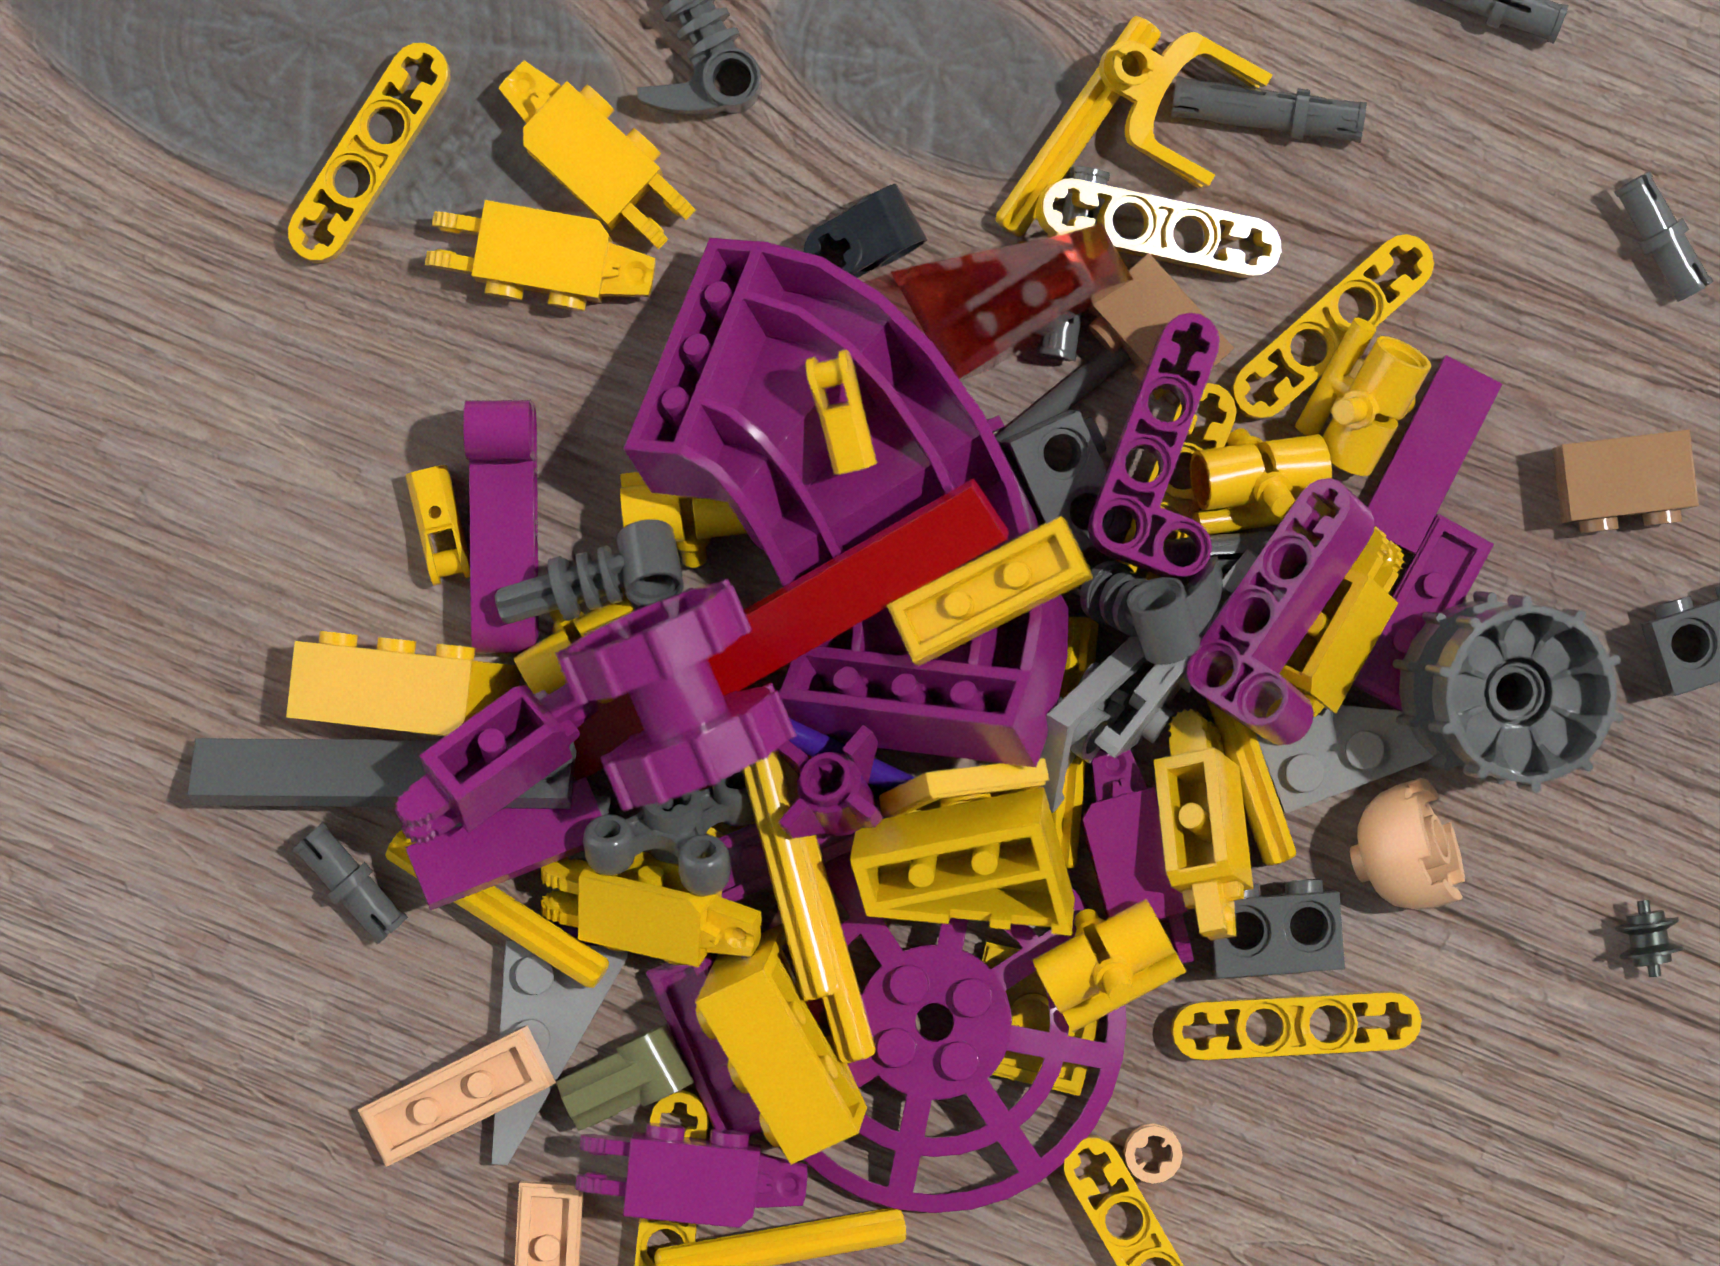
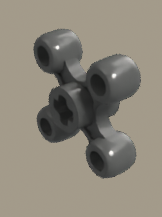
[583,770,755,896]

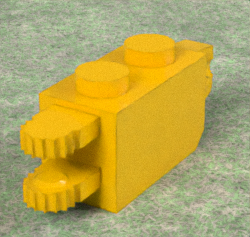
[499,60,696,249]
[425,200,656,311]
[1266,526,1405,718]
[1154,709,1254,941]
[541,852,762,968]

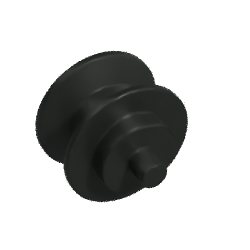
[1615,899,1684,977]

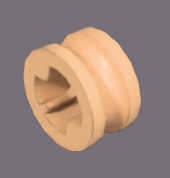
[1123,1123,1183,1184]

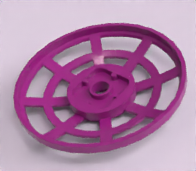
[768,850,1127,1213]

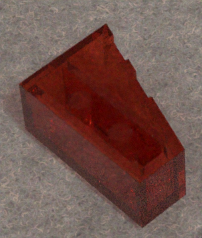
[891,223,1133,381]

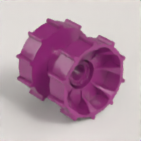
[555,579,797,811]

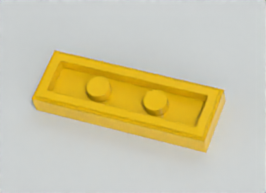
[887,516,1093,666]

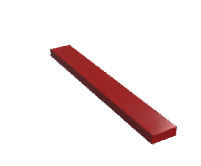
[574,478,1009,780]

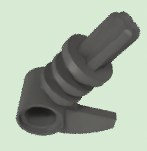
[637,0,762,116]
[495,519,684,624]
[1068,556,1223,665]

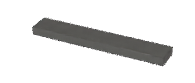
[187,738,576,809]

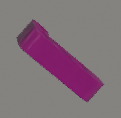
[1088,312,1220,580]
[463,400,539,654]
[1187,478,1374,745]

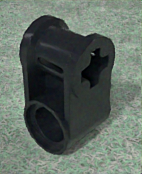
[804,184,928,278]

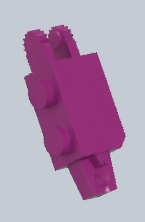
[395,683,598,845]
[1081,749,1194,964]
[575,1123,808,1228]

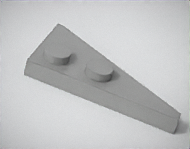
[1094,549,1259,758]
[1038,636,1147,813]
[1256,705,1433,814]
[492,939,629,1165]

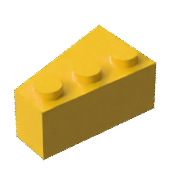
[286,631,521,736]
[850,787,1075,936]
[695,923,867,1165]

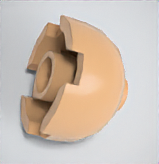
[1350,778,1465,910]

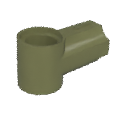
[556,1024,694,1131]

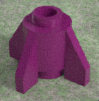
[776,725,883,839]

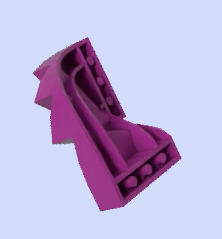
[623,238,1068,768]

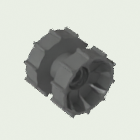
[1393,591,1623,793]

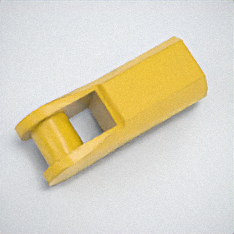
[806,350,877,474]
[405,465,470,586]

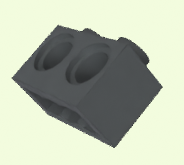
[999,410,1132,551]
[1640,585,1720,696]
[1209,879,1345,979]

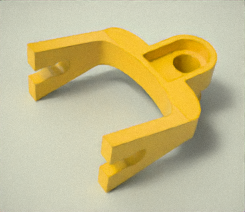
[1099,32,1273,188]

